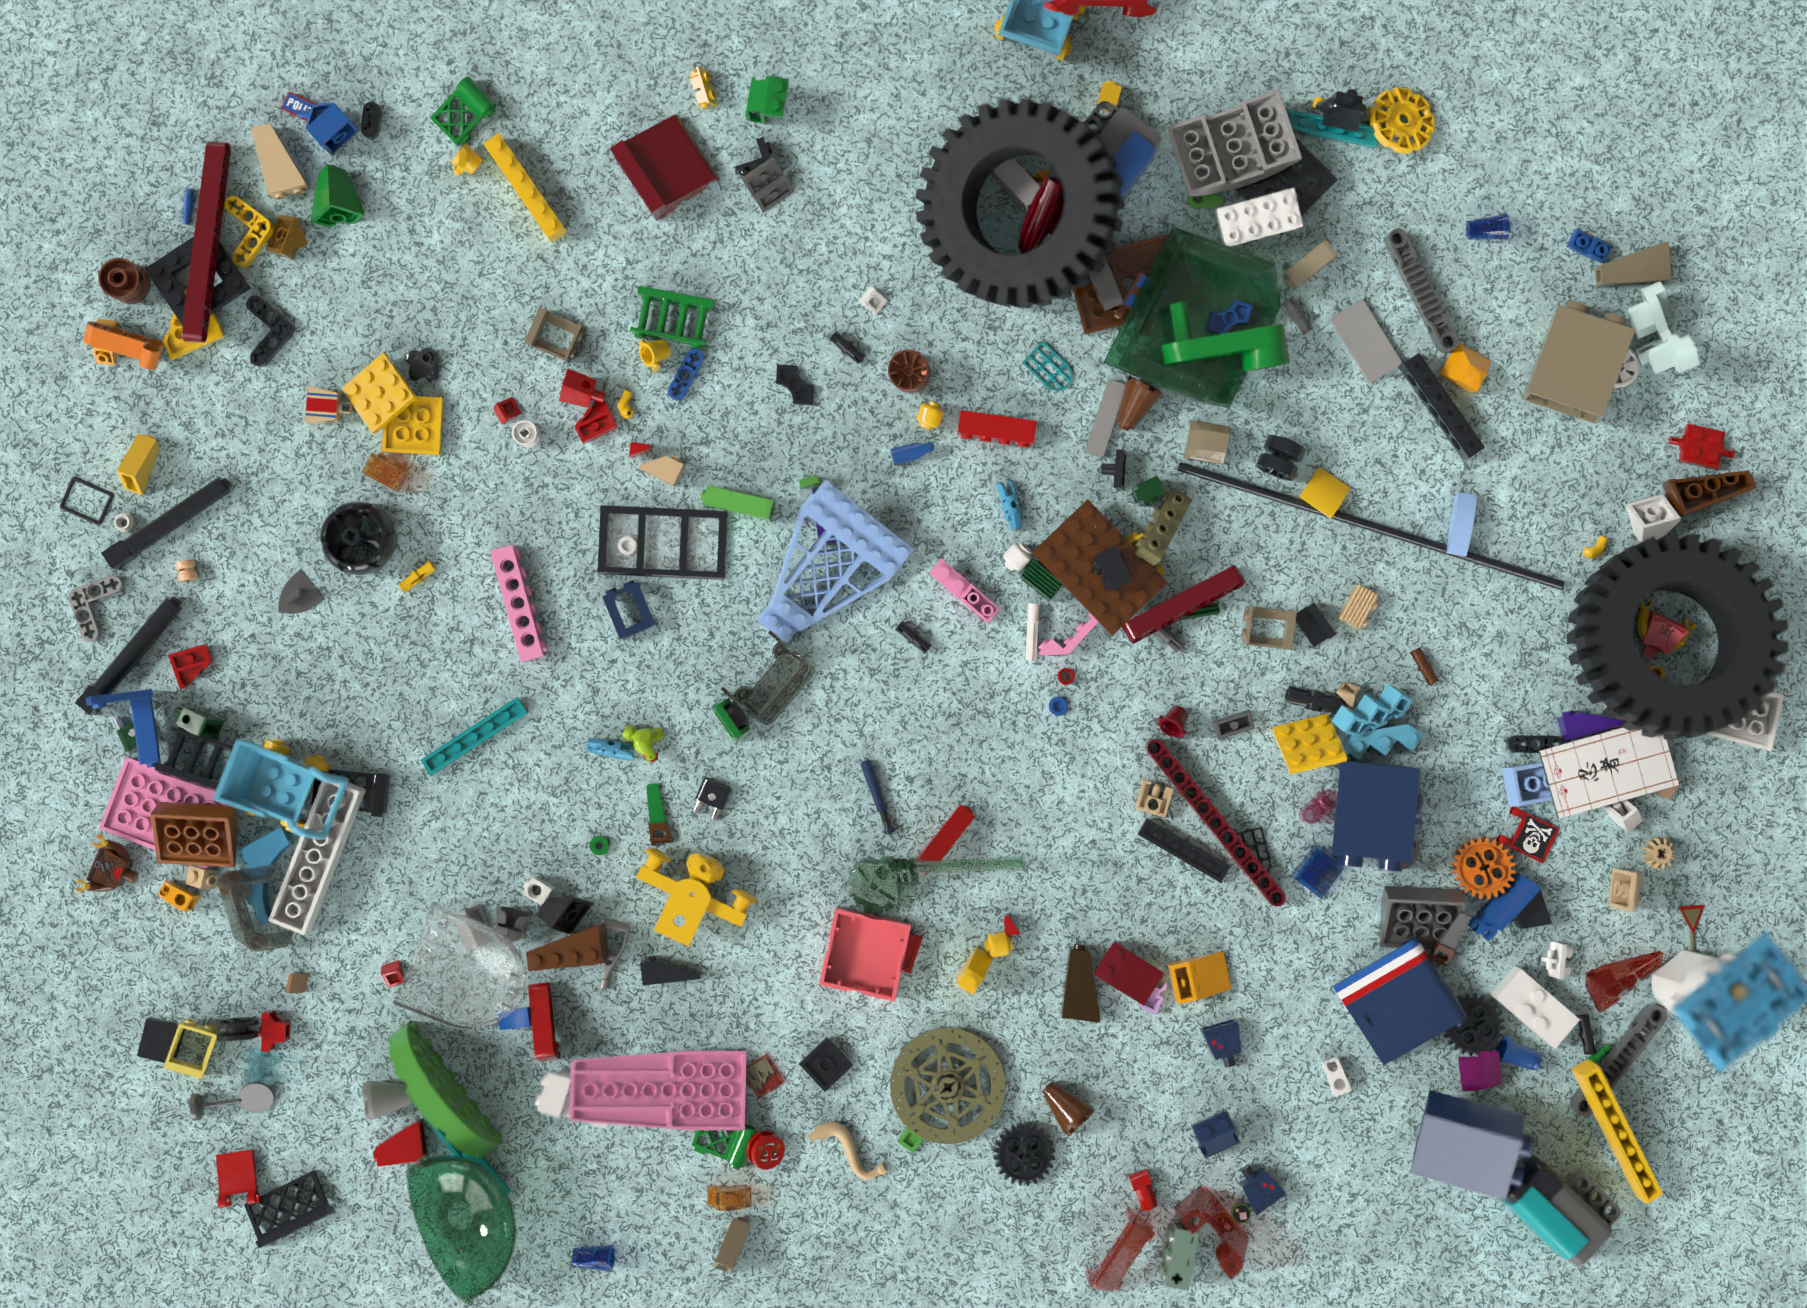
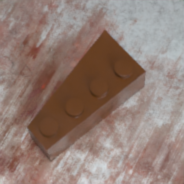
[1662,470,1757,518]
[526,922,609,971]

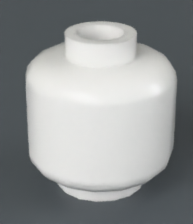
[1004,542,1032,571]

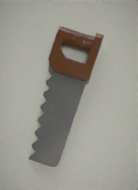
[1428,912,1472,967]

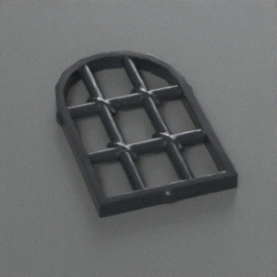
[1236,826,1271,874]

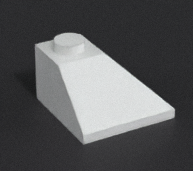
[1626,494,1681,542]

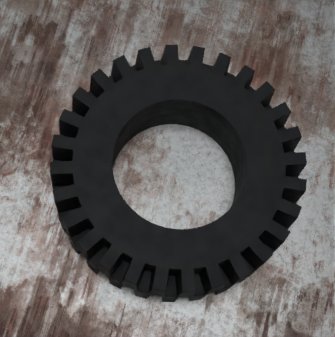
[916,97,1125,308]
[1567,533,1789,740]

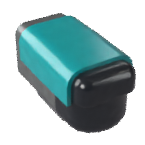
[1499,1154,1621,1267]

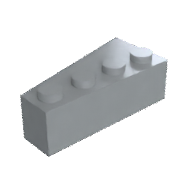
[990,157,1042,213]

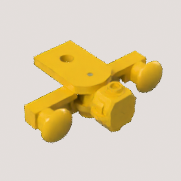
[636,848,758,947]

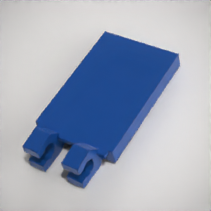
[1467,872,1541,942]

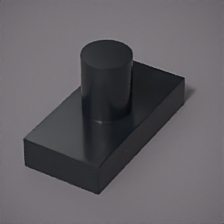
[1101,449,1127,490]

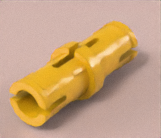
[398,560,436,593]

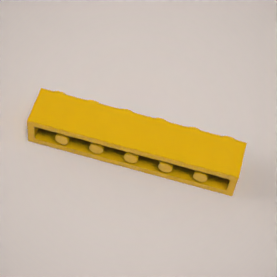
[483,133,567,243]

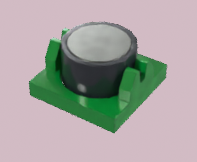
[713,698,750,741]

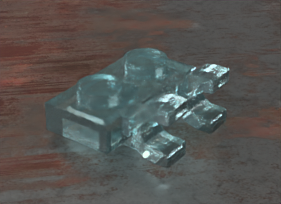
[243,1048,280,1087]

